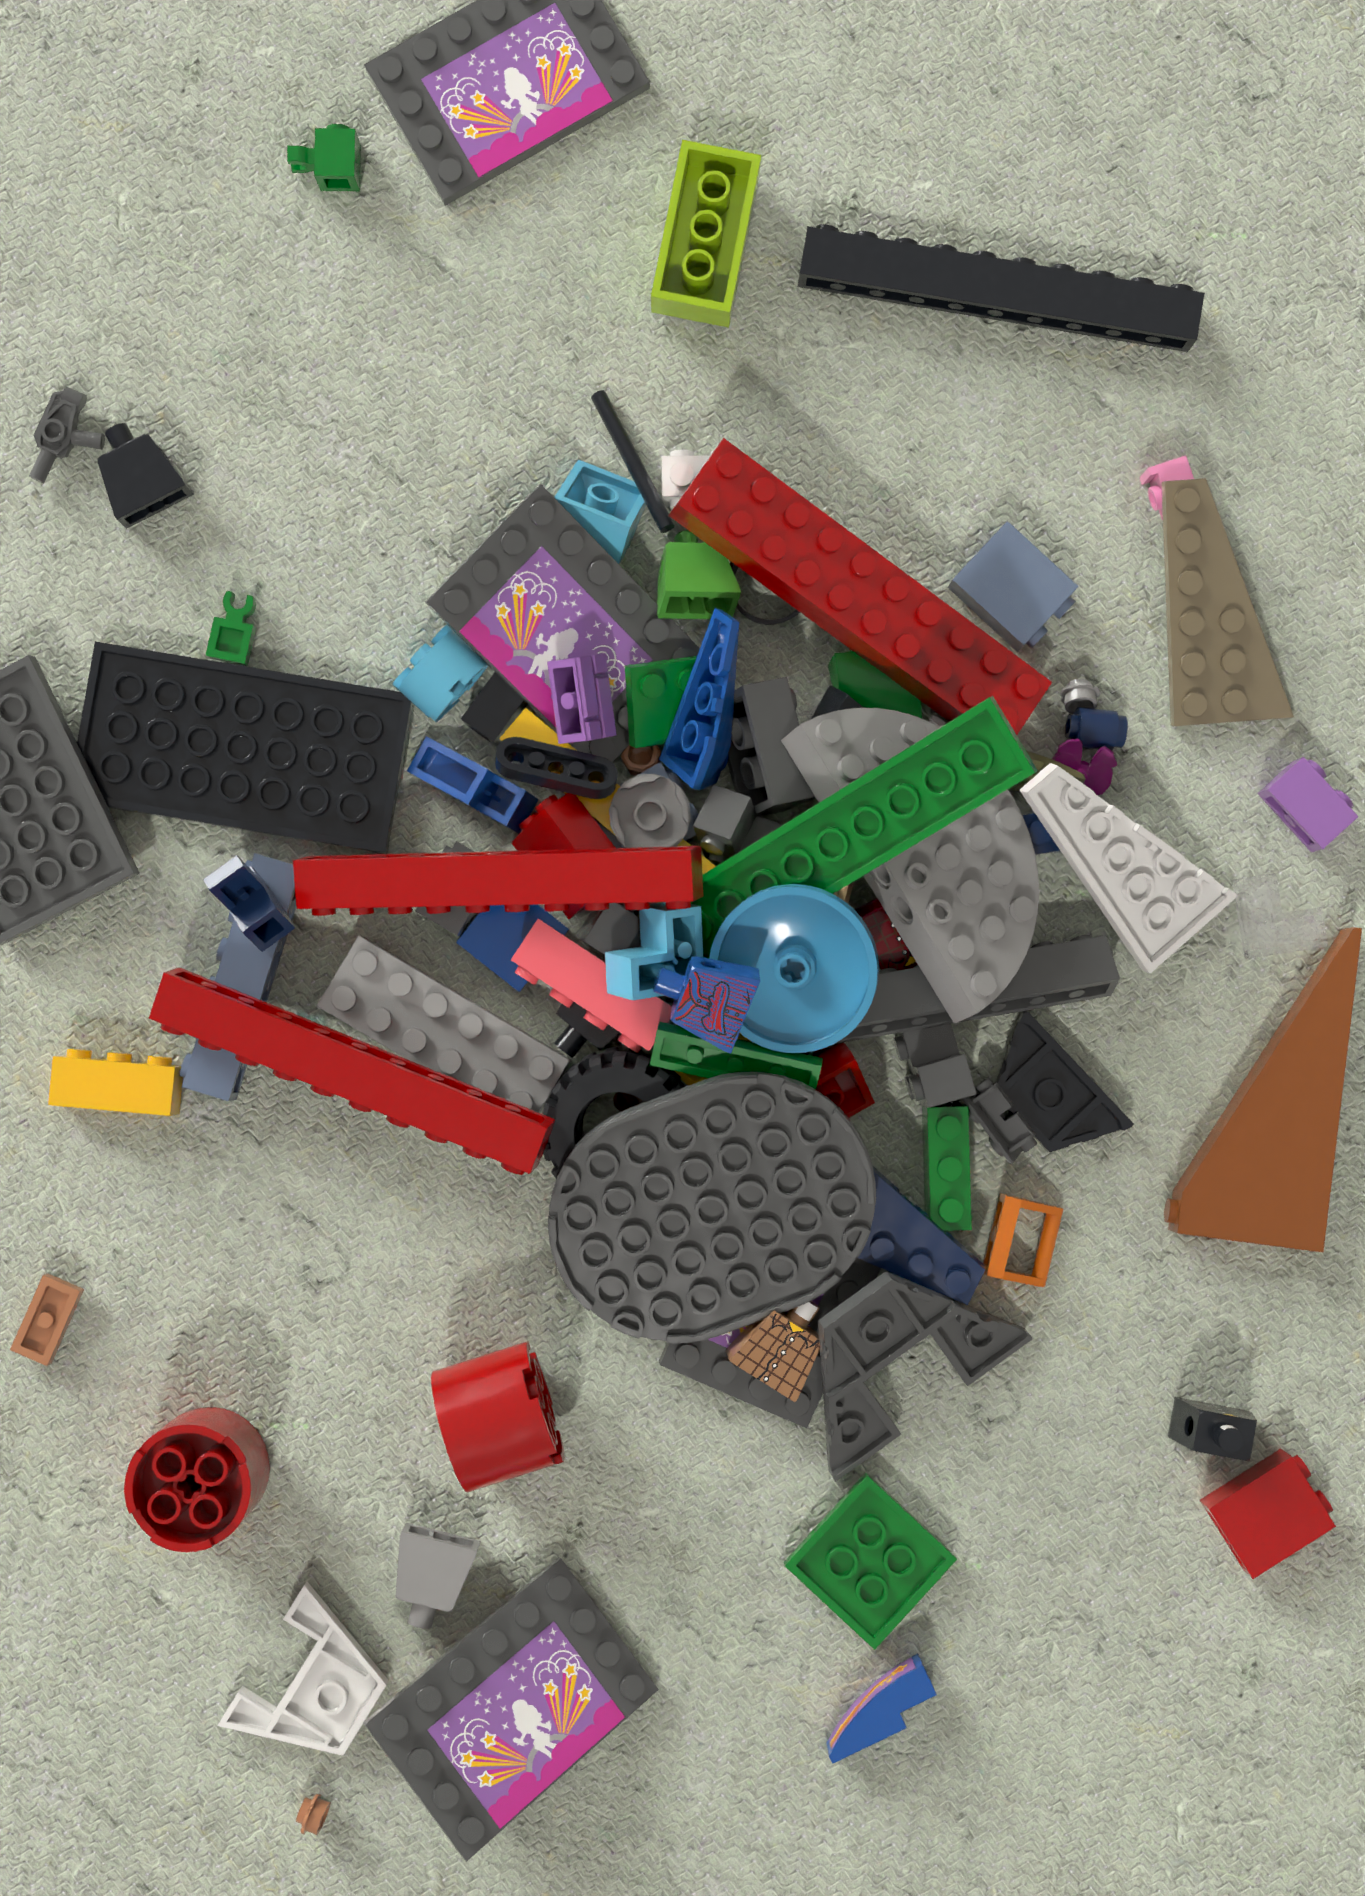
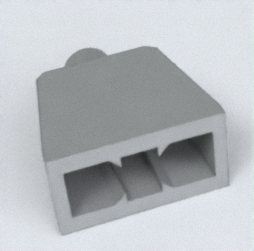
[396,1523,481,1629]

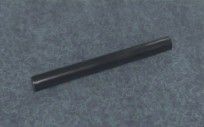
[591,390,675,533]

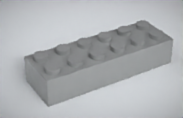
[317,936,572,1113]

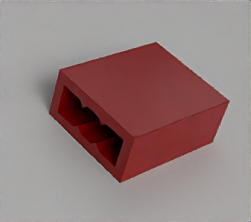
[511,793,616,920]
[1199,1448,1336,1579]

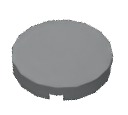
[609,774,691,848]

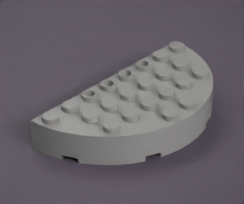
[781,708,1039,1024]

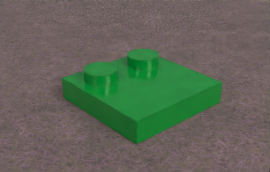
[625,656,697,748]

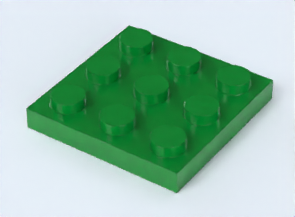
[784,1473,957,1650]

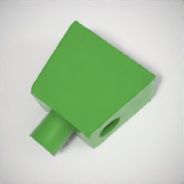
[657,530,741,619]

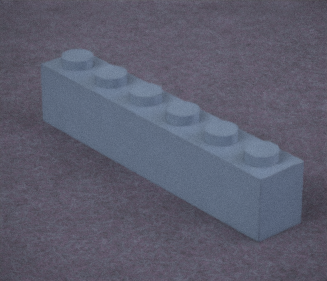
[180,853,296,1101]

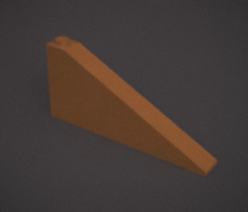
[1164,927,1362,1252]

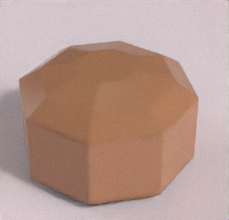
[621,745,661,776]

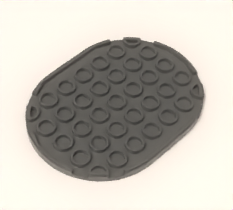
[548,1071,876,1344]

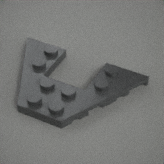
[818,1272,1033,1482]

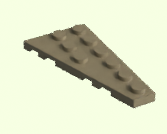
[1161,478,1294,726]

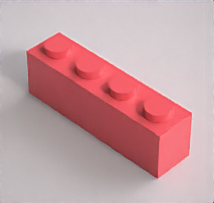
[511,919,672,1053]

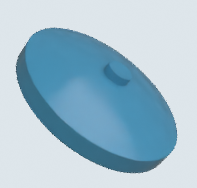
[709,884,879,1053]

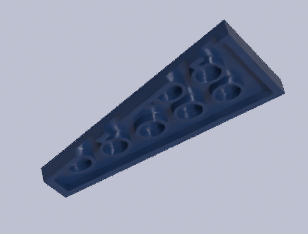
[858,1166,985,1305]

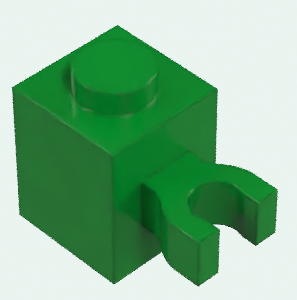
[287,124,361,192]

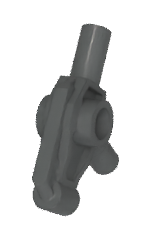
[29,387,105,484]

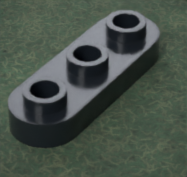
[495,737,618,799]

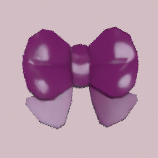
[1052,739,1117,796]

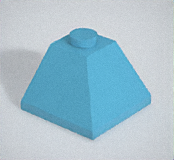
[554,460,646,564]

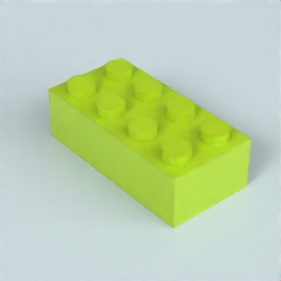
[651,140,762,328]

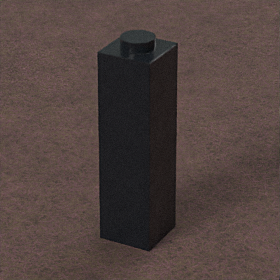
[461,672,528,747]

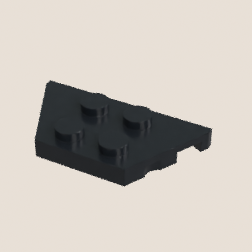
[996,1011,1134,1152]

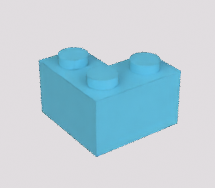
[605,902,703,1000]

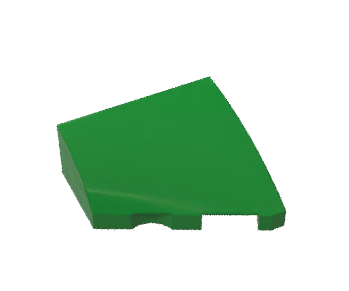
[828,651,922,719]

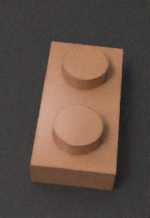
[10,1273,84,1366]

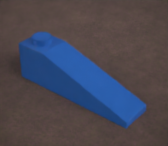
[659,608,739,790]

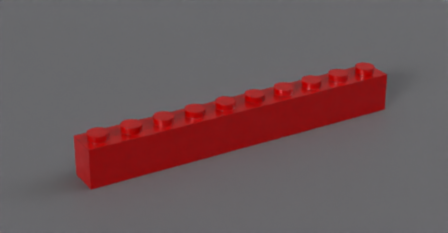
[293,846,703,916]
[149,967,555,1175]

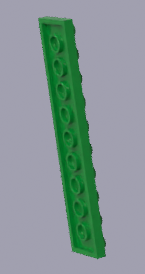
[658,696,1038,958]

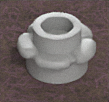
[1060,679,1100,714]

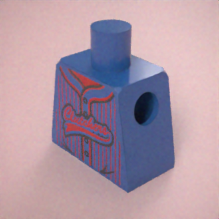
[653,956,760,1054]

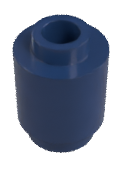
[1065,707,1128,751]

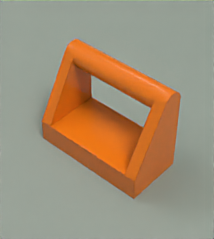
[983,1193,1064,1288]

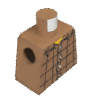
[726,1301,820,1402]

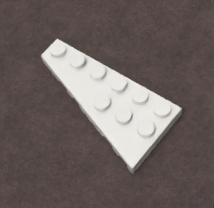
[1020,763,1239,974]

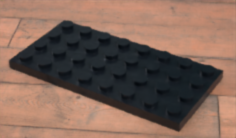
[77,641,413,854]

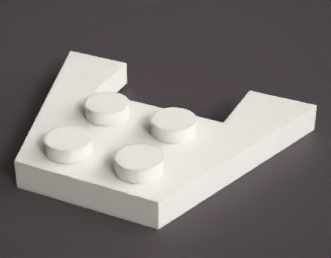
[217,1581,389,1756]

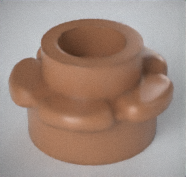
[296,1794,331,1835]

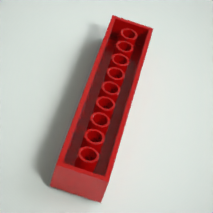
[668,438,1052,735]

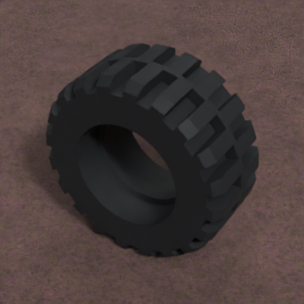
[542,1047,688,1179]

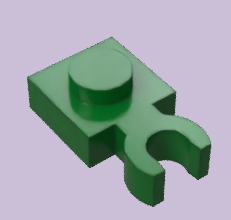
[205,591,256,666]

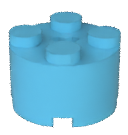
[392,625,488,722]

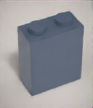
[947,521,1079,652]

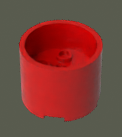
[431,1341,565,1493]
[124,1407,270,1552]

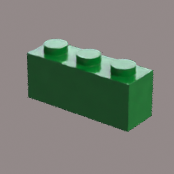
[922,1105,972,1231]

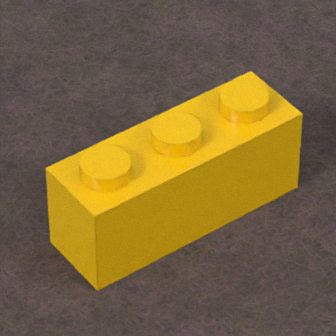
[48,1049,183,1116]

